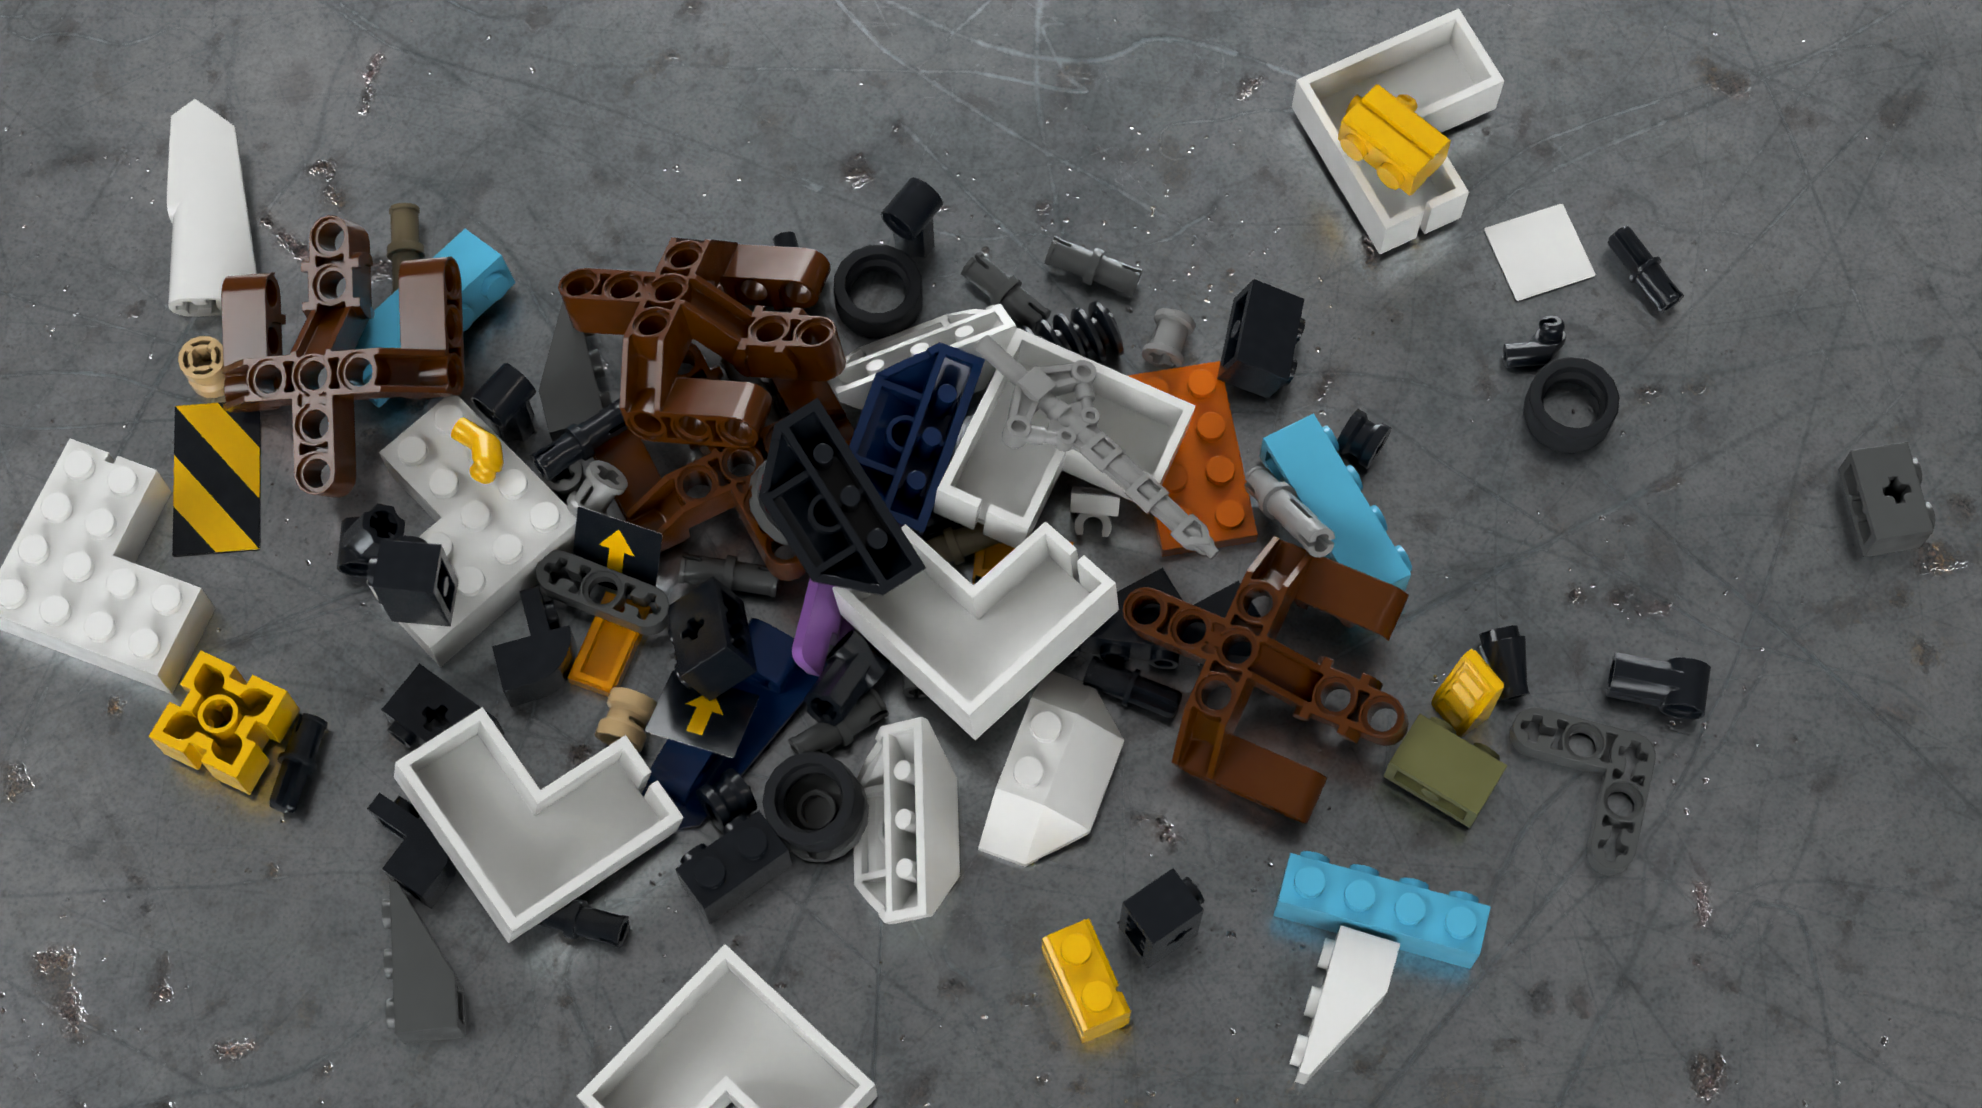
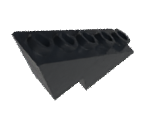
[1068,568,1261,671]

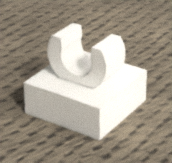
[1070,486,1120,537]

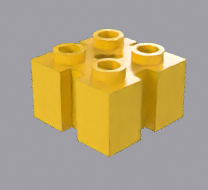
[149,650,300,795]

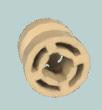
[178,336,225,398]
[595,687,657,753]

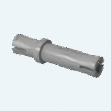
[1244,466,1335,558]

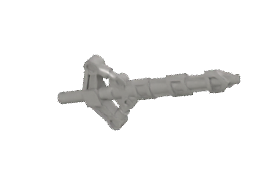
[975,335,1220,560]

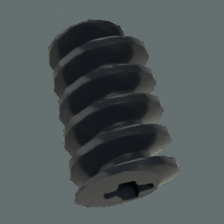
[1019,301,1124,362]

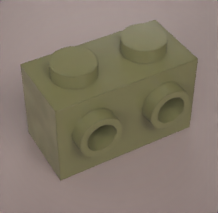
[1383,714,1508,828]

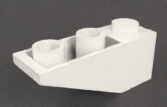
[1290,925,1400,1085]

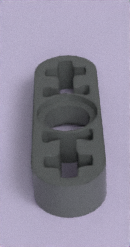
[536,550,670,635]

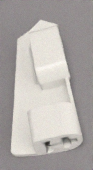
[167,99,257,317]

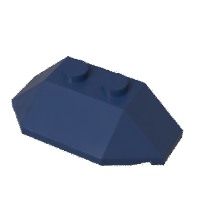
[849,342,985,535]

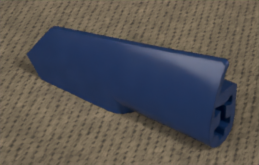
[641,618,828,830]

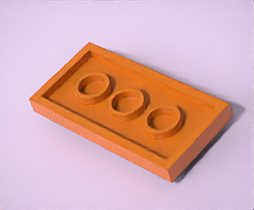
[1127,361,1258,557]

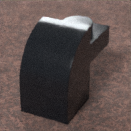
[492,586,577,707]
[367,792,457,909]

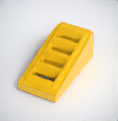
[1431,648,1504,737]

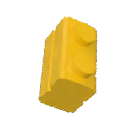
[1338,84,1451,196]
[1041,919,1131,1043]

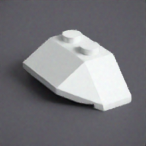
[828,304,1017,410]
[978,671,1124,867]
[854,717,960,925]

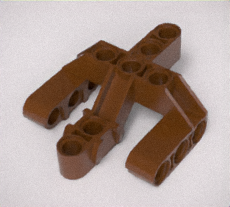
[221,215,465,498]
[558,237,846,448]
[593,343,854,581]
[1123,536,1409,824]

